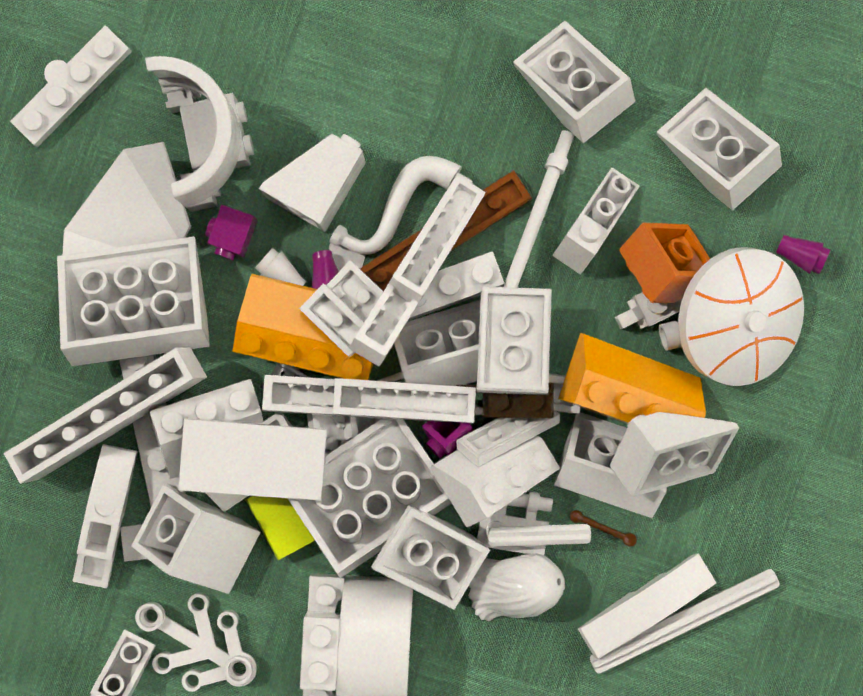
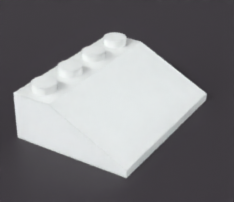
[57,236,210,366]
[288,418,451,578]

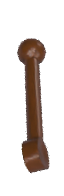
[570,510,637,547]

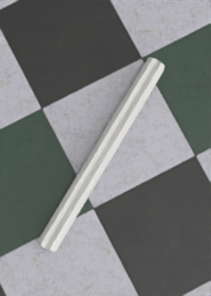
[590,569,780,674]

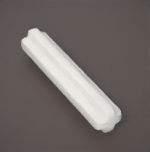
[488,524,591,547]

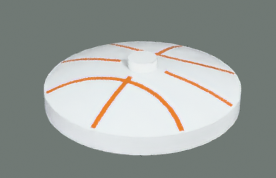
[678,247,804,386]

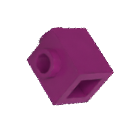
[206,204,258,261]
[422,421,473,458]

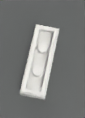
[456,411,560,467]

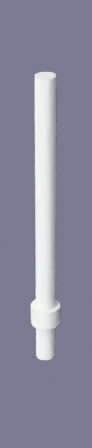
[503,130,574,288]

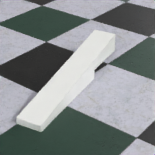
[349,175,486,367]
[262,375,476,423]

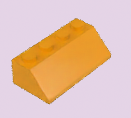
[232,274,373,380]
[558,333,706,424]

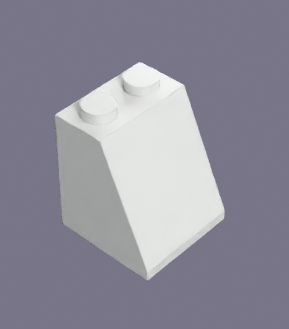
[259,134,366,232]
[131,484,261,594]

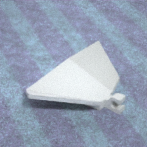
[62,142,201,265]

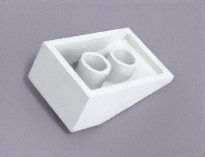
[513,21,635,143]
[657,88,782,211]
[610,412,739,497]
[371,505,490,609]

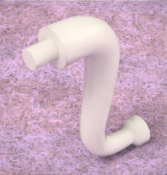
[330,156,473,255]

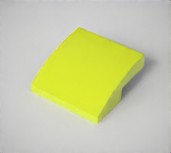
[246,496,315,560]

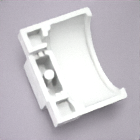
[145,56,254,212]
[300,573,413,696]

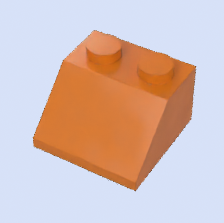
[619,223,710,303]

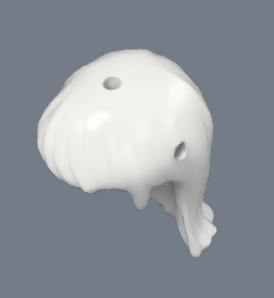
[468,553,565,622]

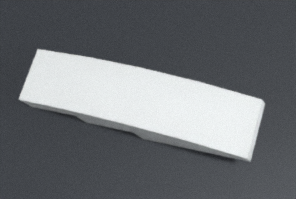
[578,553,716,659]

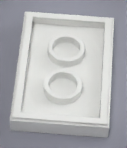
[477,287,552,395]

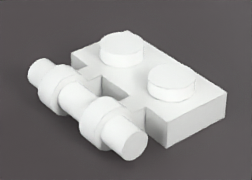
[477,491,553,555]

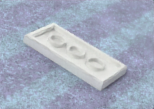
[178,419,327,501]

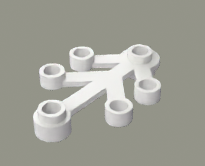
[135,592,257,692]

